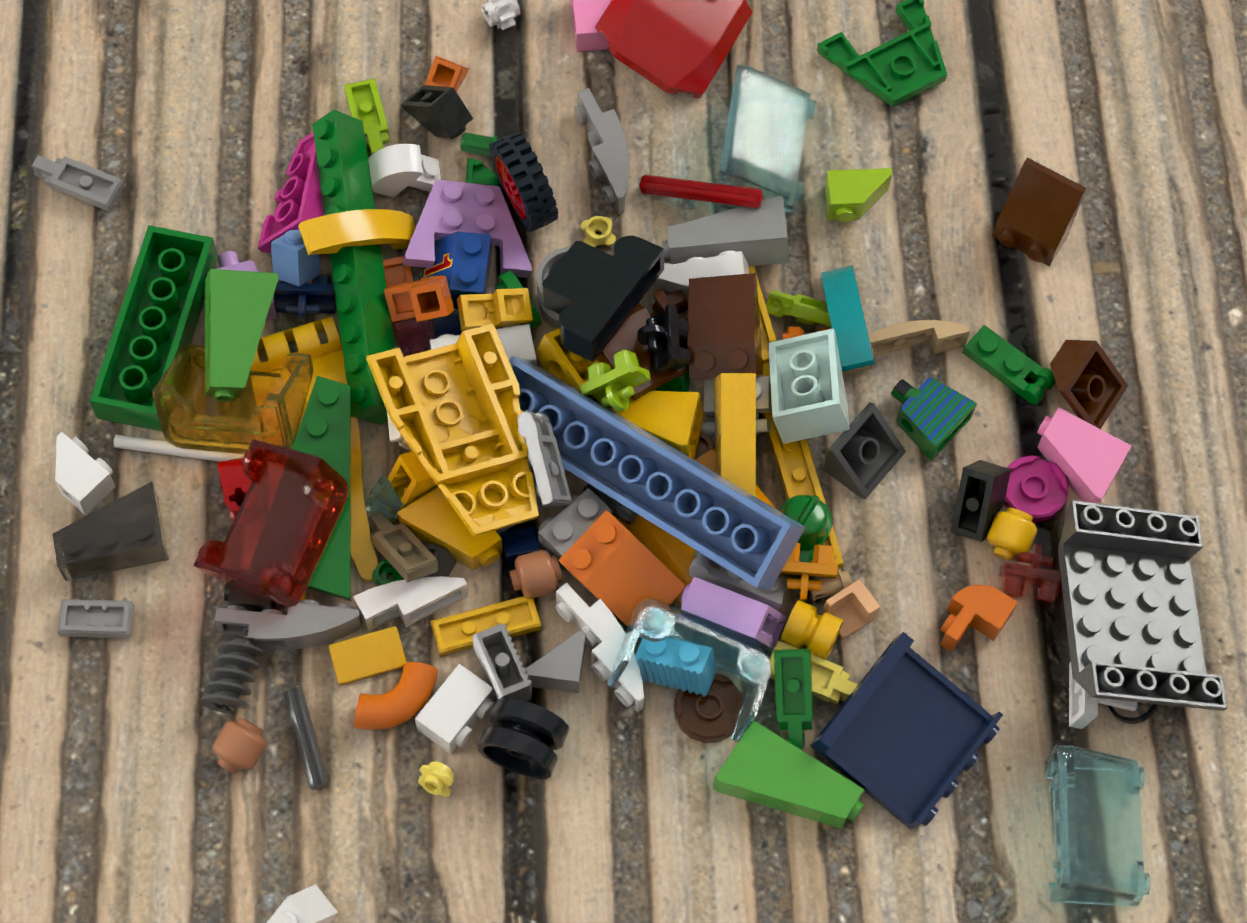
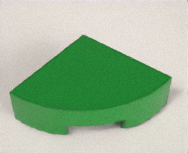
[466,158,498,186]

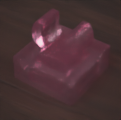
[395,317,434,356]

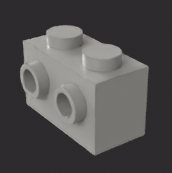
[538,488,613,571]

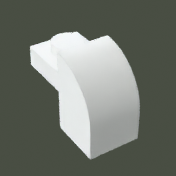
[368,144,441,198]

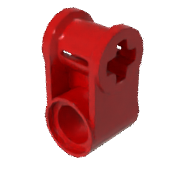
[217,456,260,526]

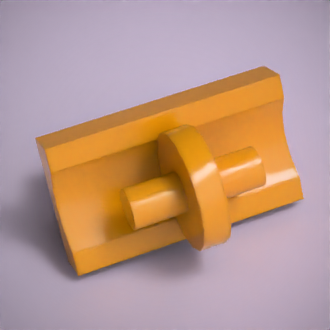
[780,543,838,600]

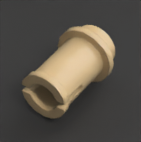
[808,569,852,602]

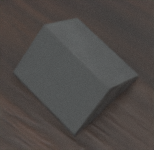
[823,402,906,499]

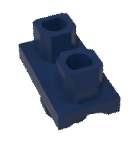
[274,275,336,324]

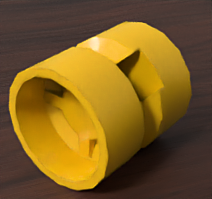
[780,600,844,660]

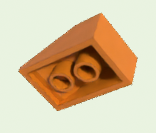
[558,509,686,638]

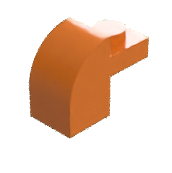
[384,275,454,322]
[940,585,1018,652]

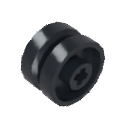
[477,697,569,779]

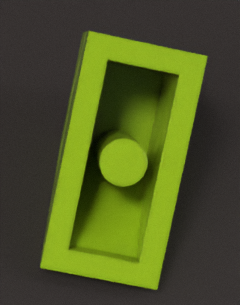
[824,168,892,222]

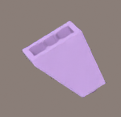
[680,577,789,650]

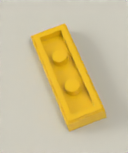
[430,596,542,657]

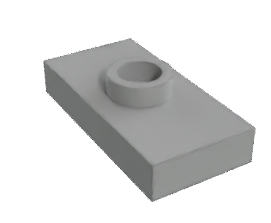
[58,599,134,638]

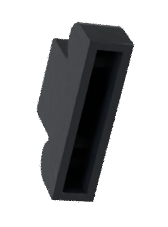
[542,235,664,362]

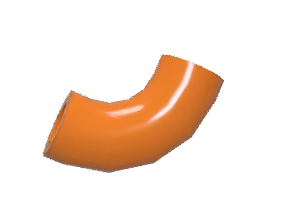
[354,662,438,730]

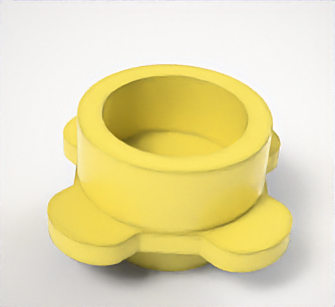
[581,216,616,247]
[418,761,454,797]

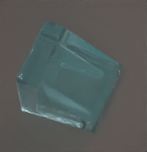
[365,474,403,525]

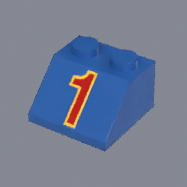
[422,231,492,309]

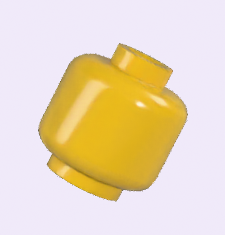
[986,507,1037,561]

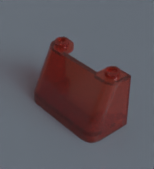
[193,439,348,607]

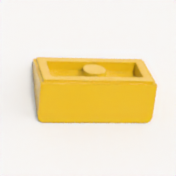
[328,626,407,686]

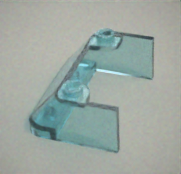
[607,598,771,742]

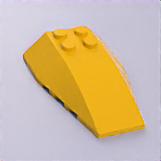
[366,324,539,537]

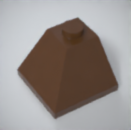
[1050,339,1128,429]

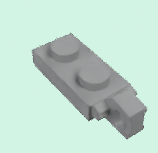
[32,155,124,212]

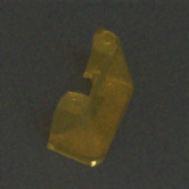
[152,344,313,457]

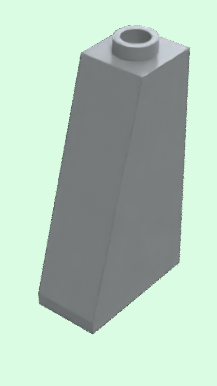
[662,196,789,266]

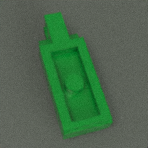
[774,649,814,749]

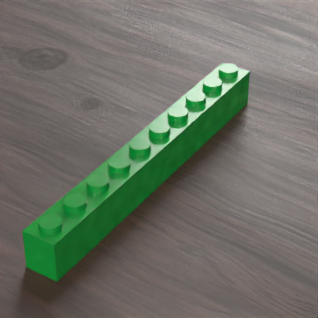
[312,110,395,425]

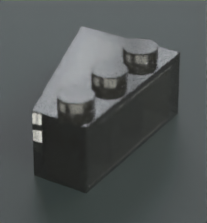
[52,481,169,581]

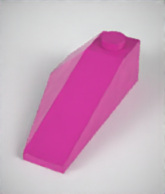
[257,132,324,253]

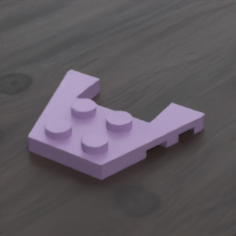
[403,179,532,278]

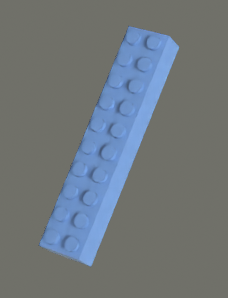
[509,356,805,589]

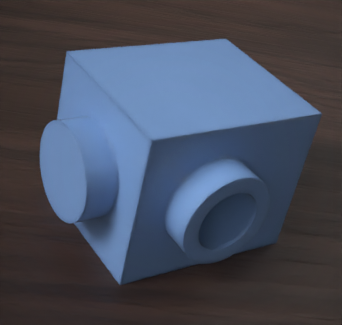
[271,230,320,287]

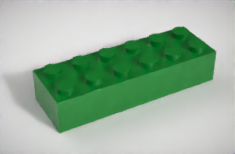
[90,225,218,432]

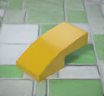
[457,288,533,331]

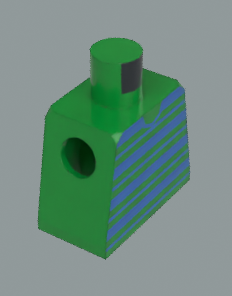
[891,378,977,461]

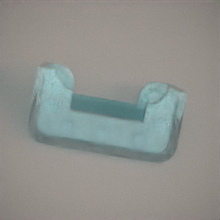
[718,65,816,213]
[1045,745,1150,906]

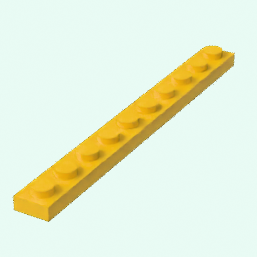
[749,266,844,569]

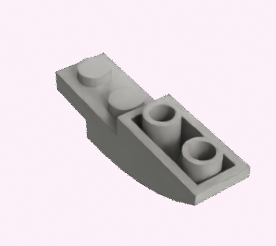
[574,88,629,215]
[214,599,362,651]

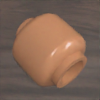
[509,550,563,599]
[212,717,267,774]

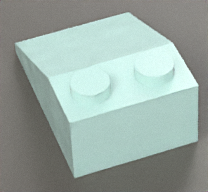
[768,328,850,444]

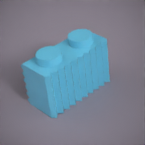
[635,632,718,697]

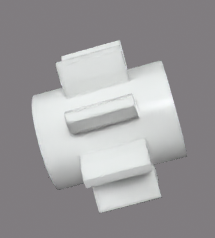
[482,0,520,30]

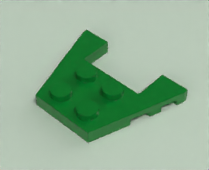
[817,0,947,107]

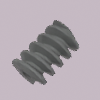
[201,633,264,713]

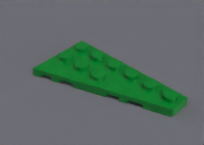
[249,376,351,601]

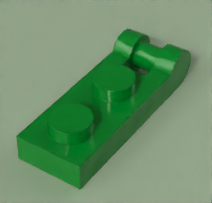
[962,325,1056,405]

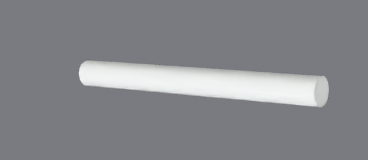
[113,435,251,462]

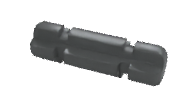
[583,483,639,524]

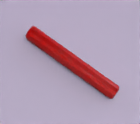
[639,175,763,208]

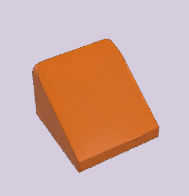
[424,56,469,92]

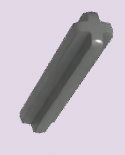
[284,687,328,790]

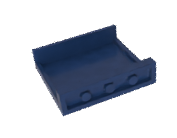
[810,632,1003,829]

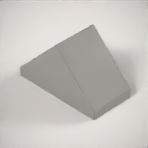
[526,629,586,693]

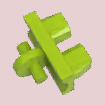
[580,350,651,412]

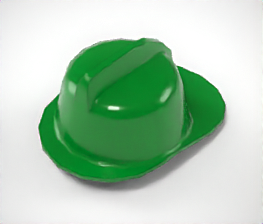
[779,495,833,563]

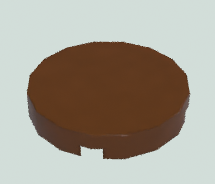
[674,673,745,743]

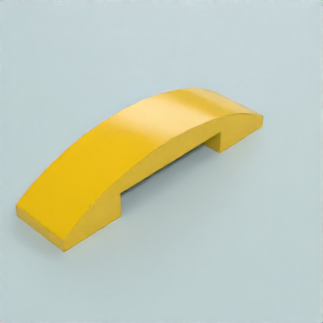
[298,209,416,255]

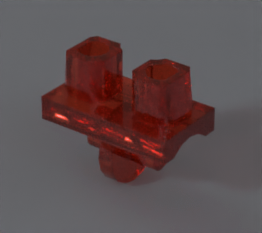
[999,544,1062,604]

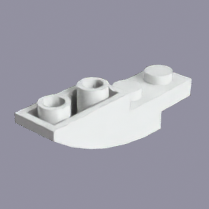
[555,583,644,713]

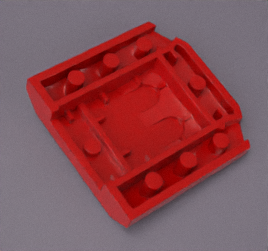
[595,0,753,99]

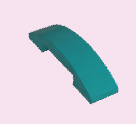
[821,265,875,372]

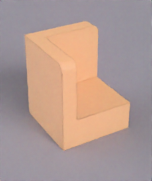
[822,579,880,639]

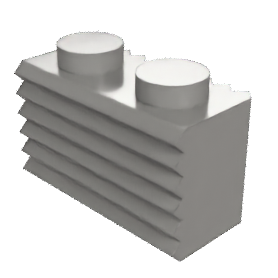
[472,623,532,701]

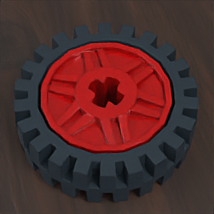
[489,132,558,232]

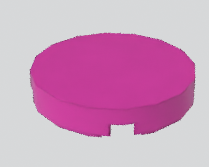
[1004,455,1069,522]

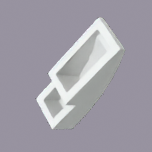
[353,576,468,632]

